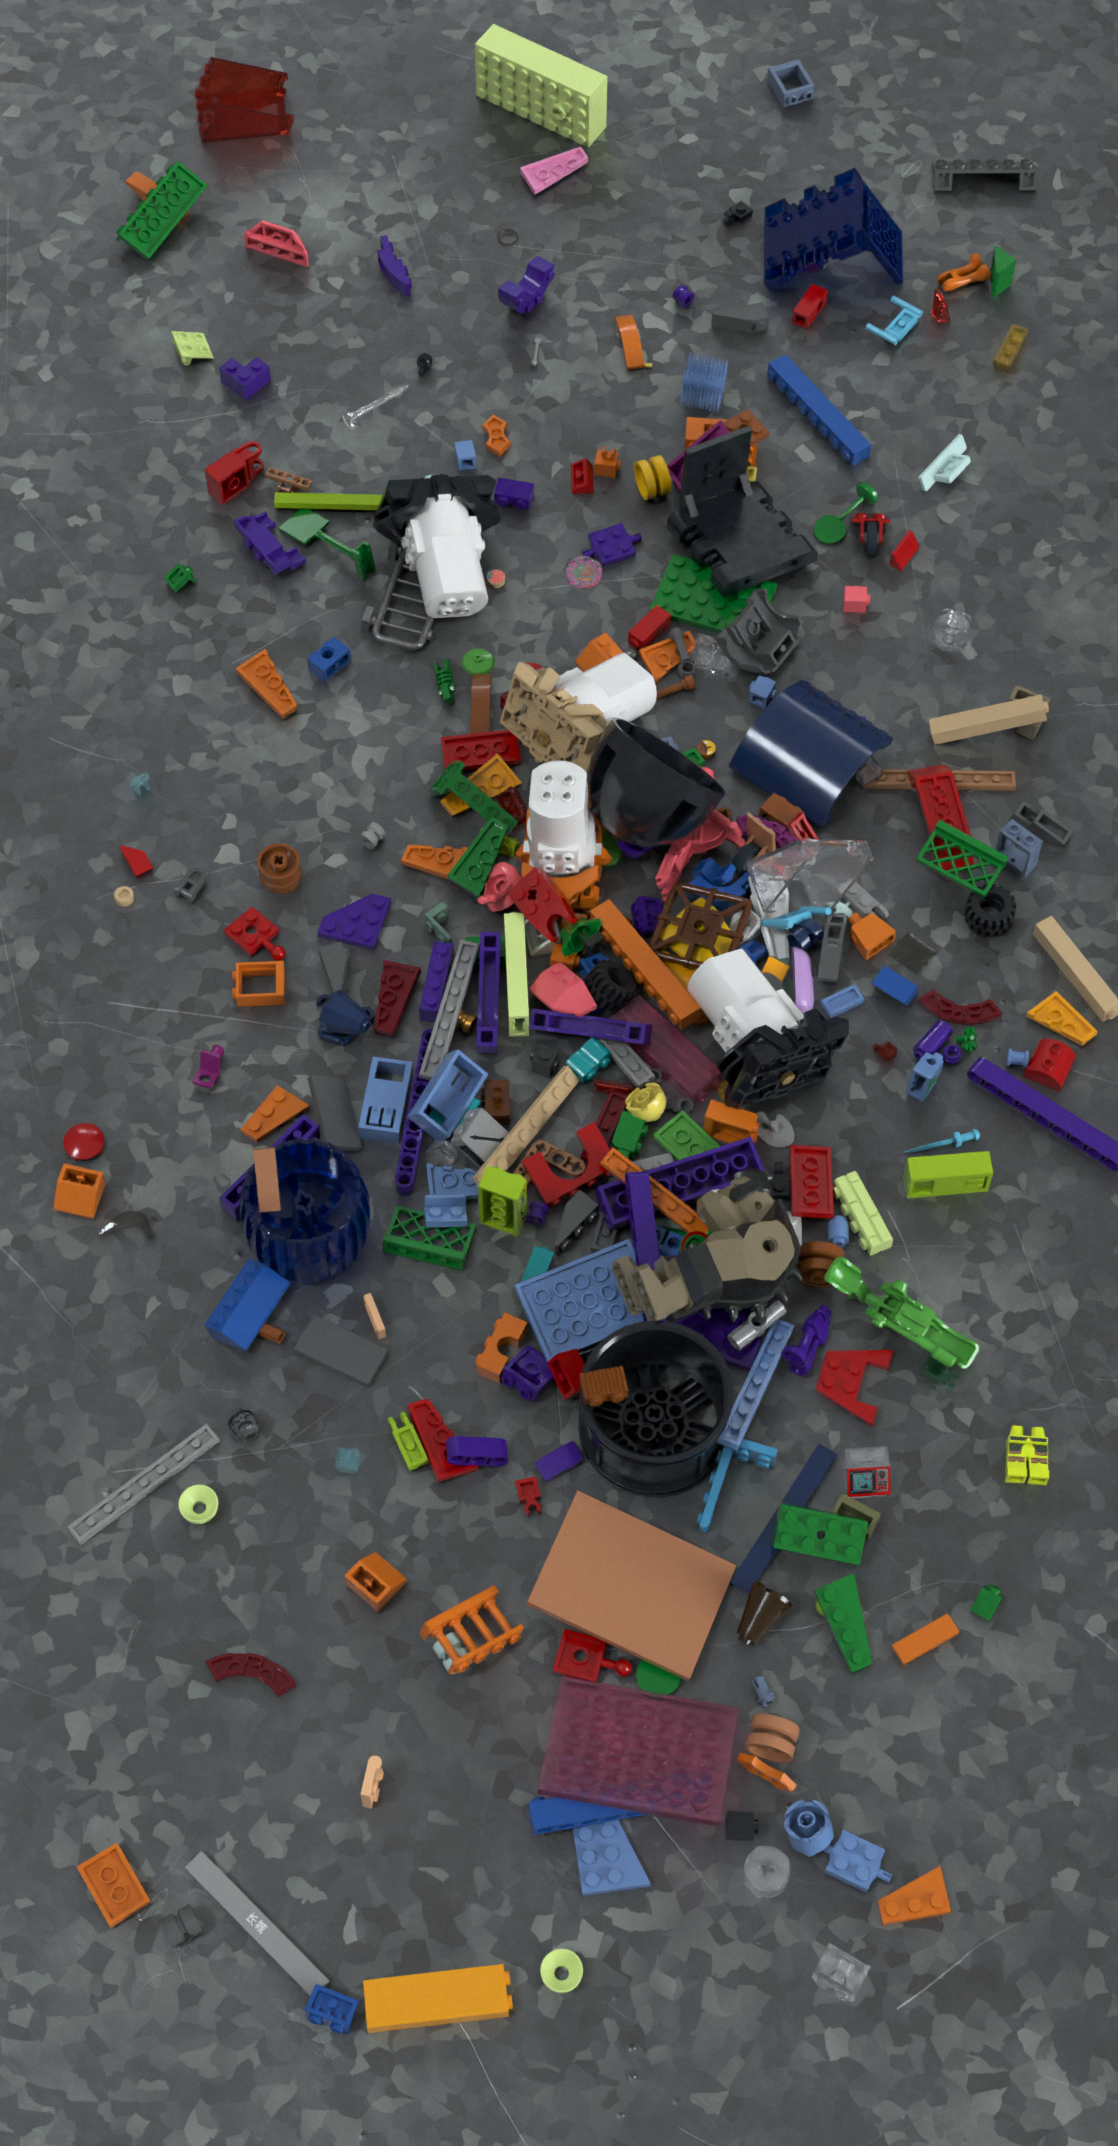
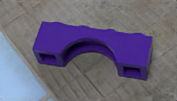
[419,941,454,1023]

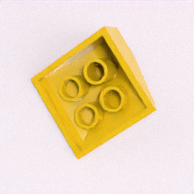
[659,897,740,969]

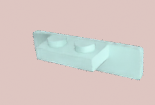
[919,434,971,491]

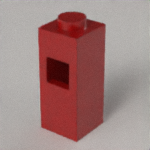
[792,284,828,329]
[628,605,671,651]

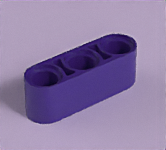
[446,1436,508,1466]

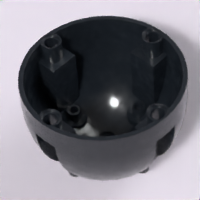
[587,717,726,848]

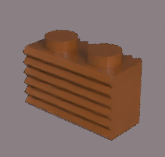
[579,1366,628,1406]

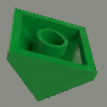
[990,246,1016,297]

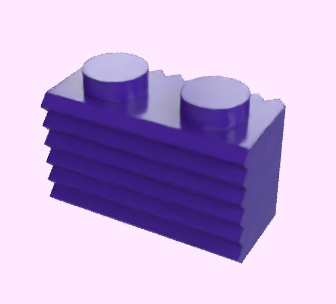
[494,477,534,510]

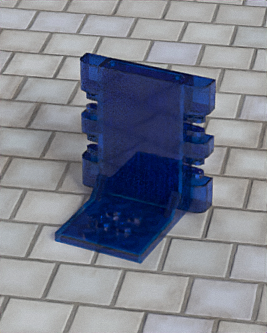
[764,168,903,291]

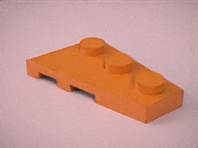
[877,1866,951,1926]

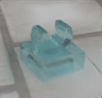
[128,772,150,795]
[335,1447,360,1473]

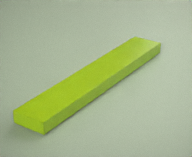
[274,492,383,510]

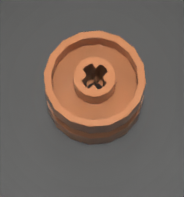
[745,1714,800,1763]

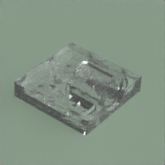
[690,633,731,677]

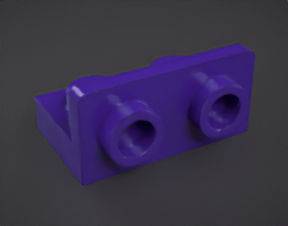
[631,896,666,937]

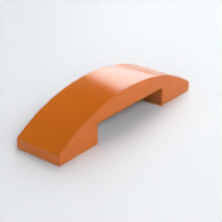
[615,314,644,370]

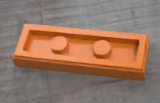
[891,1613,960,1666]

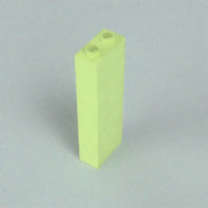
[504,912,529,1037]

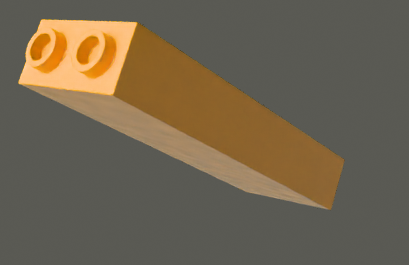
[363,1964,513,2033]

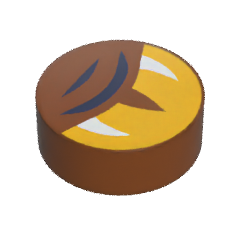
[697,740,716,759]

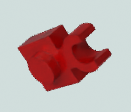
[515,1476,541,1517]

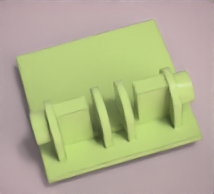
[171,331,214,366]

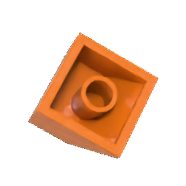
[575,632,624,672]

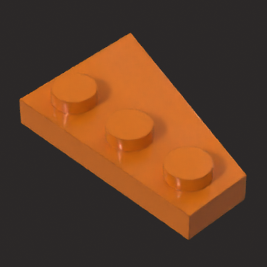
[639,631,697,683]
[401,845,468,880]
[240,1085,310,1143]

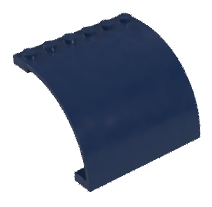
[728,680,893,827]

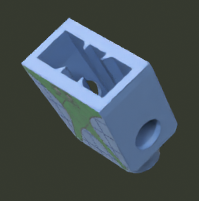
[906,1052,944,1102]

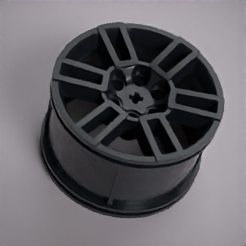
[578,1321,733,1497]

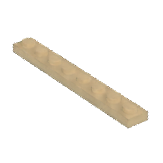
[472,1066,580,1186]

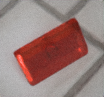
[496,786,528,826]
[592,1078,634,1095]

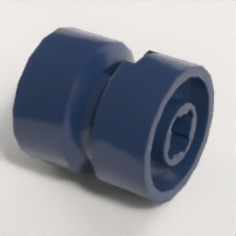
[787,918,824,951]

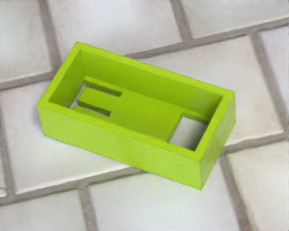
[903,1151,993,1198]

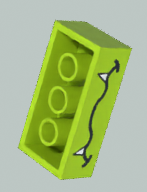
[478,1166,527,1237]

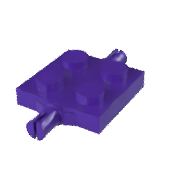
[582,523,642,567]

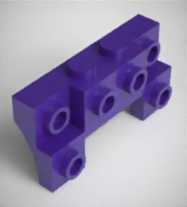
[234,511,306,575]

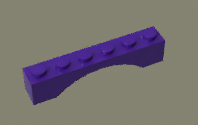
[476,932,501,1054]
[529,1009,653,1045]

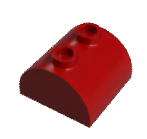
[1022,1039,1075,1092]

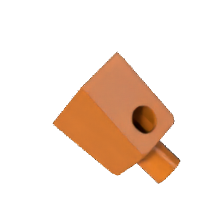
[848,912,896,961]

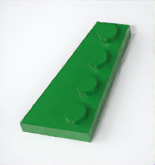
[447,816,508,898]
[813,1573,872,1673]

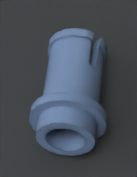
[751,1676,775,1707]

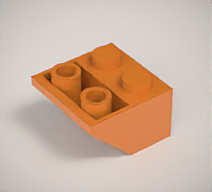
[53,1163,106,1219]
[344,1552,408,1612]

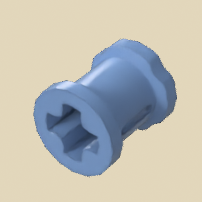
[1006,1048,1029,1068]

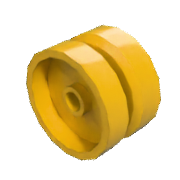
[634,455,672,501]

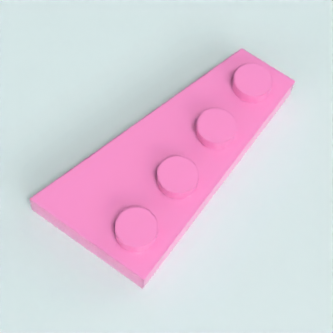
[520,147,588,195]

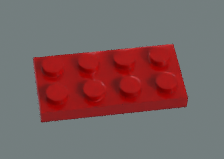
[441,730,521,771]
[789,1145,834,1219]

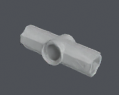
[727,1298,786,1351]

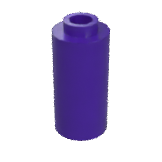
[913,1020,953,1060]

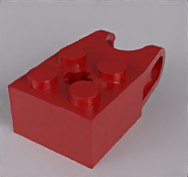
[205,441,264,505]
[507,867,578,943]

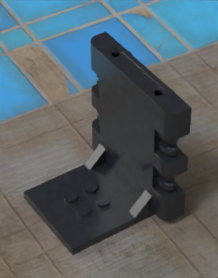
[666,426,818,598]

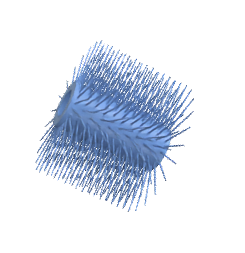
[680,352,728,413]

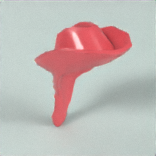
[477,862,522,912]

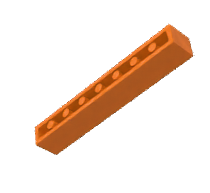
[589,899,701,1030]

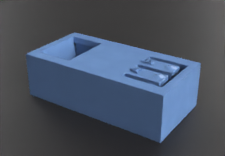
[407,1049,488,1141]
[358,1057,414,1144]

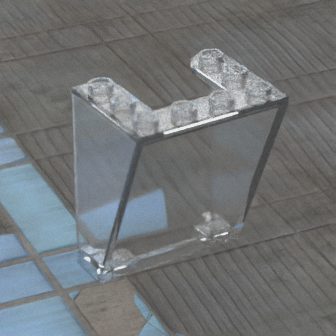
[746,839,874,913]

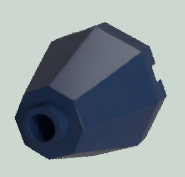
[319,990,371,1035]

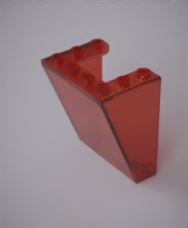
[195,57,294,143]

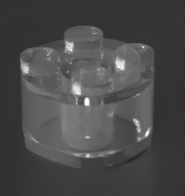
[931,608,972,653]
[743,1846,791,1899]

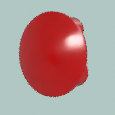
[63,1123,104,1161]

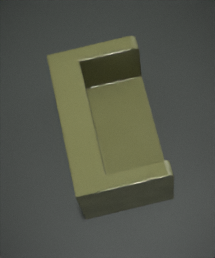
[832,1493,881,1542]

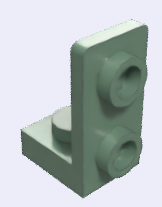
[424,901,452,943]

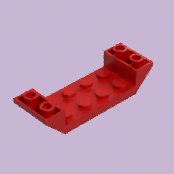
[907,764,974,870]

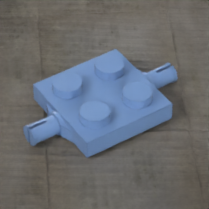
[823,1830,893,1893]

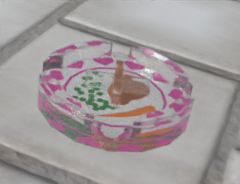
[566,556,602,589]

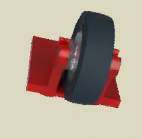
[850,513,890,555]

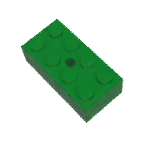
[771,1502,868,1565]

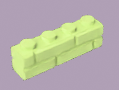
[833,1171,893,1256]

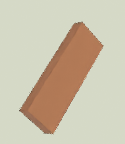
[253,1147,281,1212]

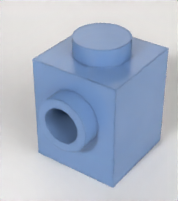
[749,675,777,709]

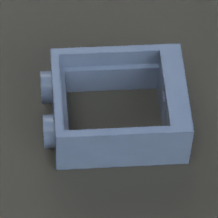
[767,59,815,107]
[995,819,1043,878]

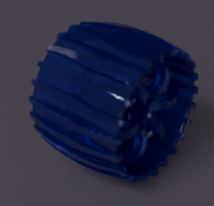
[240,1137,371,1284]

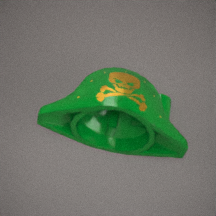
[560,917,603,957]

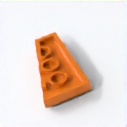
[236,649,298,719]

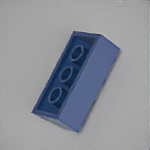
[204,1259,290,1351]

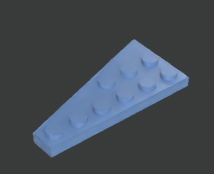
[563,1755,651,1896]

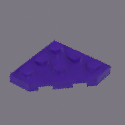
[317,894,391,950]

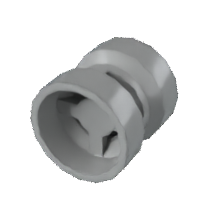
[359,822,386,849]

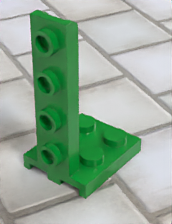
[429,760,518,836]

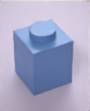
[454,440,476,471]

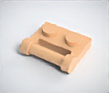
[361,1756,384,1809]

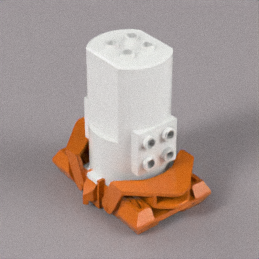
[515,761,612,910]

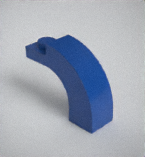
[685,871,752,911]

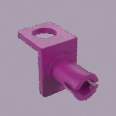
[192,1045,224,1089]

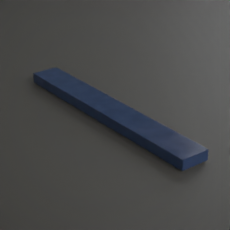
[730,1444,837,1596]

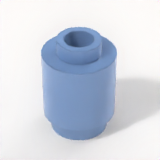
[828,1215,849,1248]

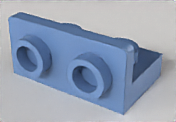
[424,1194,467,1228]

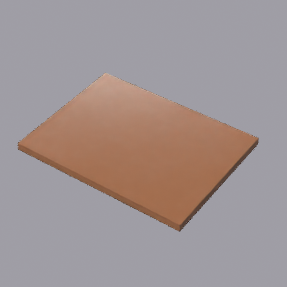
[526,1490,736,1681]

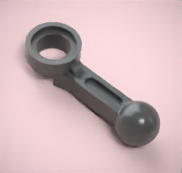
[669,627,697,679]

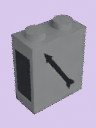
[451,1108,509,1168]

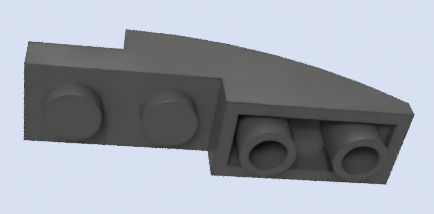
[818,913,848,982]

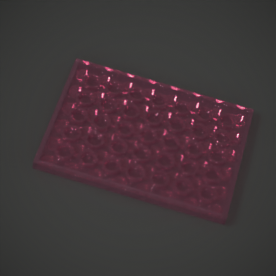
[537,1676,739,1827]

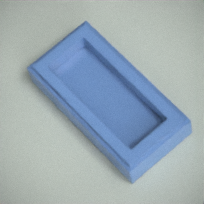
[820,984,865,1018]

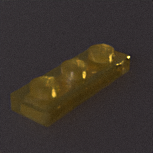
[993,324,1029,370]

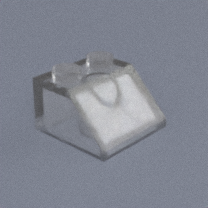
[812,1943,871,2002]

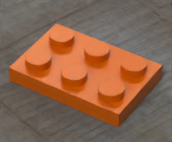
[77,1843,151,1928]

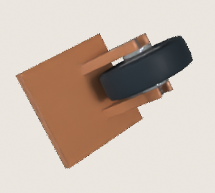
[732,813,776,876]

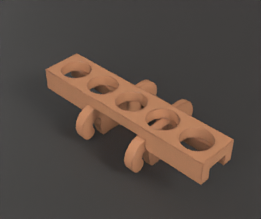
[265,467,312,493]

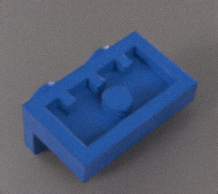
[305,1984,359,2034]

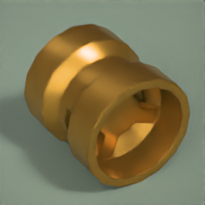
[455,1009,478,1034]

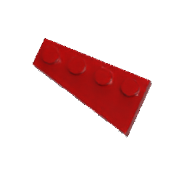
[407,1398,478,1482]

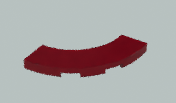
[918,989,1002,1025]
[205,1653,296,1697]

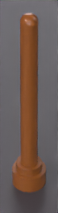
[656,675,696,699]

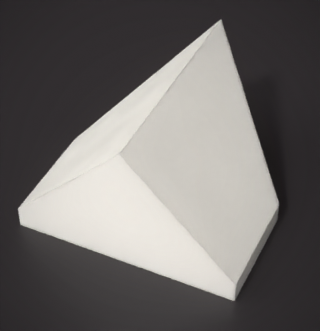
[729,910,762,947]

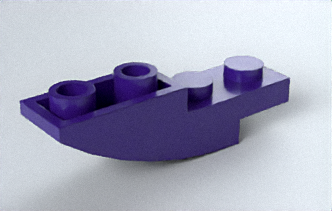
[377,235,412,297]

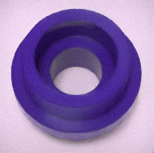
[942,1045,962,1064]

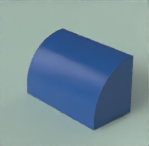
[871,966,918,1006]

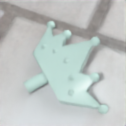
[825,901,852,924]

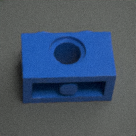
[308,637,351,682]

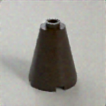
[737,1581,792,1646]

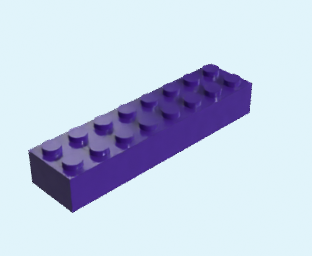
[595,1137,764,1231]

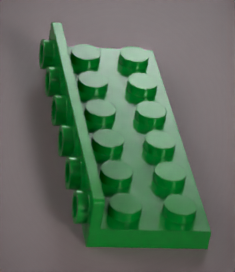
[116,161,208,261]

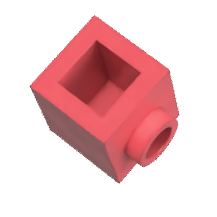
[843,586,870,613]

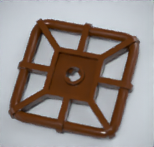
[649,882,752,969]

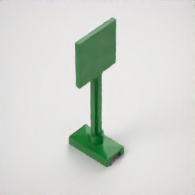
[279,509,376,580]

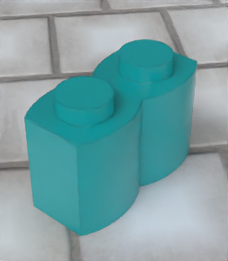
[565,1037,611,1084]

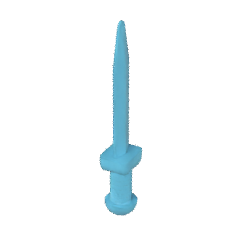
[904,1129,980,1154]

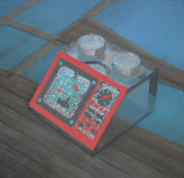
[842,1446,891,1498]

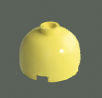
[625,1083,667,1122]

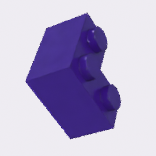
[219,357,271,400]

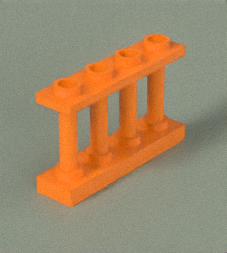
[419,1585,524,1675]

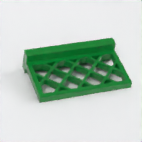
[916,820,1008,898]
[383,1205,476,1271]

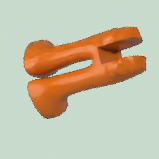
[937,252,990,291]

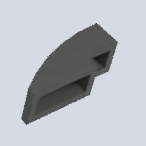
[1009,800,1073,846]

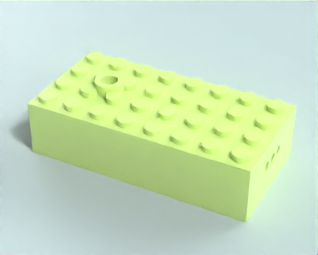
[475,24,608,148]

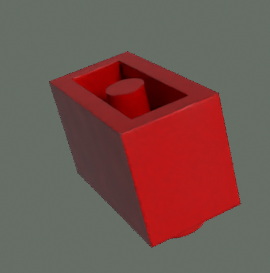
[547,1348,584,1401]

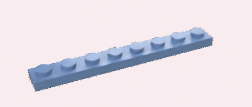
[717,1319,795,1451]

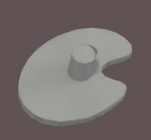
[756,1111,795,1149]

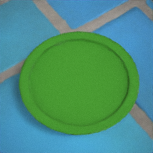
[461,649,495,675]

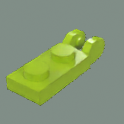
[387,1412,429,1471]

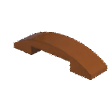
[470,674,491,734]

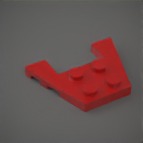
[815,1350,893,1427]

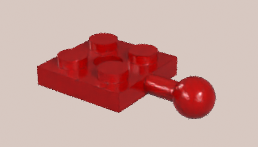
[223,907,286,961]
[553,1629,632,1684]

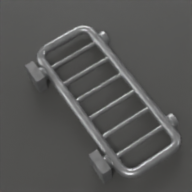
[362,541,434,650]

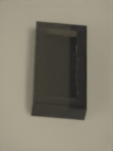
[581,931,603,959]

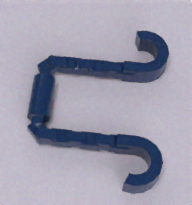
[316,994,375,1046]

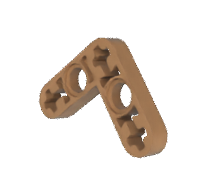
[513,1140,585,1189]

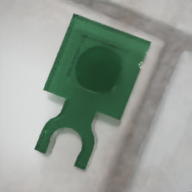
[919,1355,960,1389]

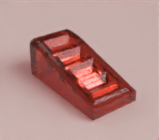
[931,288,950,325]

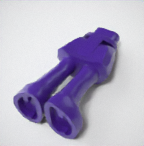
[781,1304,831,1377]

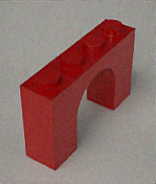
[521,1122,611,1207]

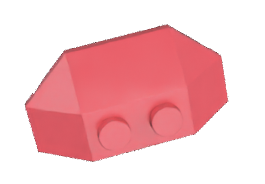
[244,220,309,267]
[529,962,597,1017]

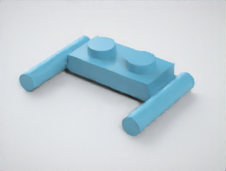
[865,295,923,345]
[762,906,831,930]

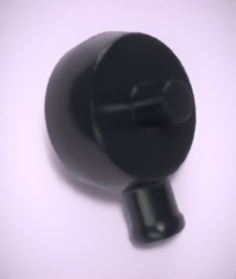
[417,353,433,375]

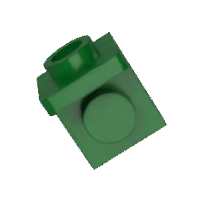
[163,563,197,592]

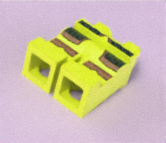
[1005,1425,1049,1485]

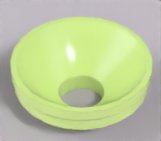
[178,1485,219,1524]
[540,1949,583,1993]

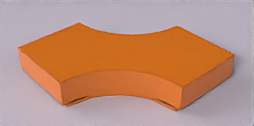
[482,414,511,457]
[737,1753,797,1792]

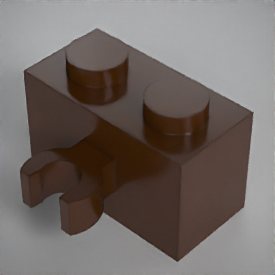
[481,1080,510,1125]

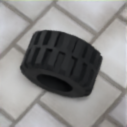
[964,884,1016,938]
[584,959,638,1013]

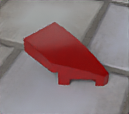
[119,845,153,878]

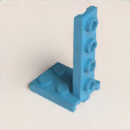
[696,1439,778,1533]

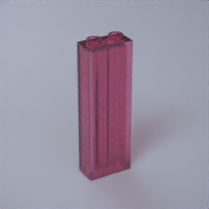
[610,995,722,1104]

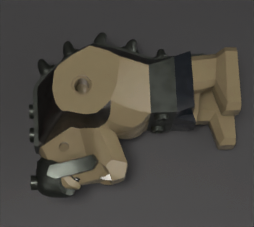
[612,1169,803,1323]

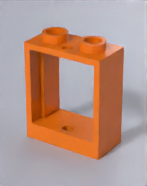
[232,961,285,1007]
[703,1099,760,1144]

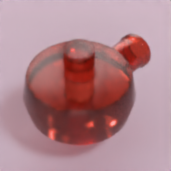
[873,1042,897,1060]

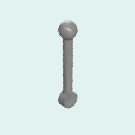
[531,338,541,366]

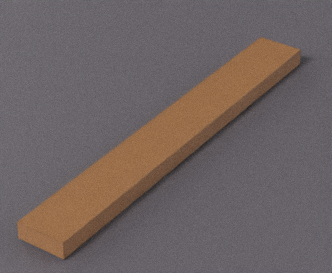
[862,769,1016,791]

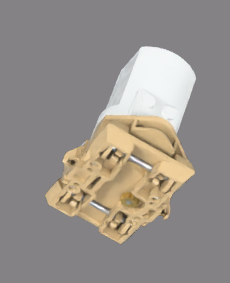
[500,653,657,776]

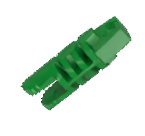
[433,658,456,705]

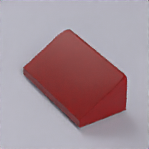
[571,458,594,494]
[889,530,919,571]

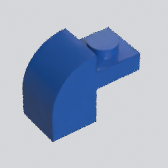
[691,857,737,887]

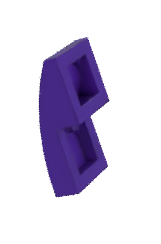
[534,1441,585,1482]

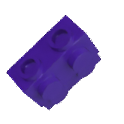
[500,1345,554,1402]

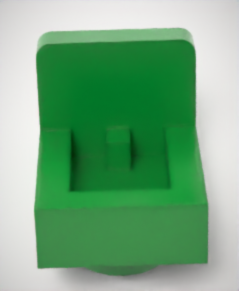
[970,1584,1004,1621]

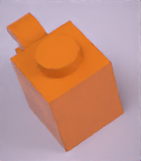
[594,446,622,478]

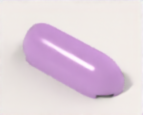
[792,947,814,1014]

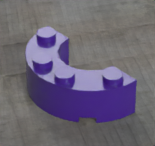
[498,256,555,314]

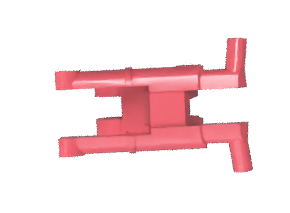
[655,810,746,904]

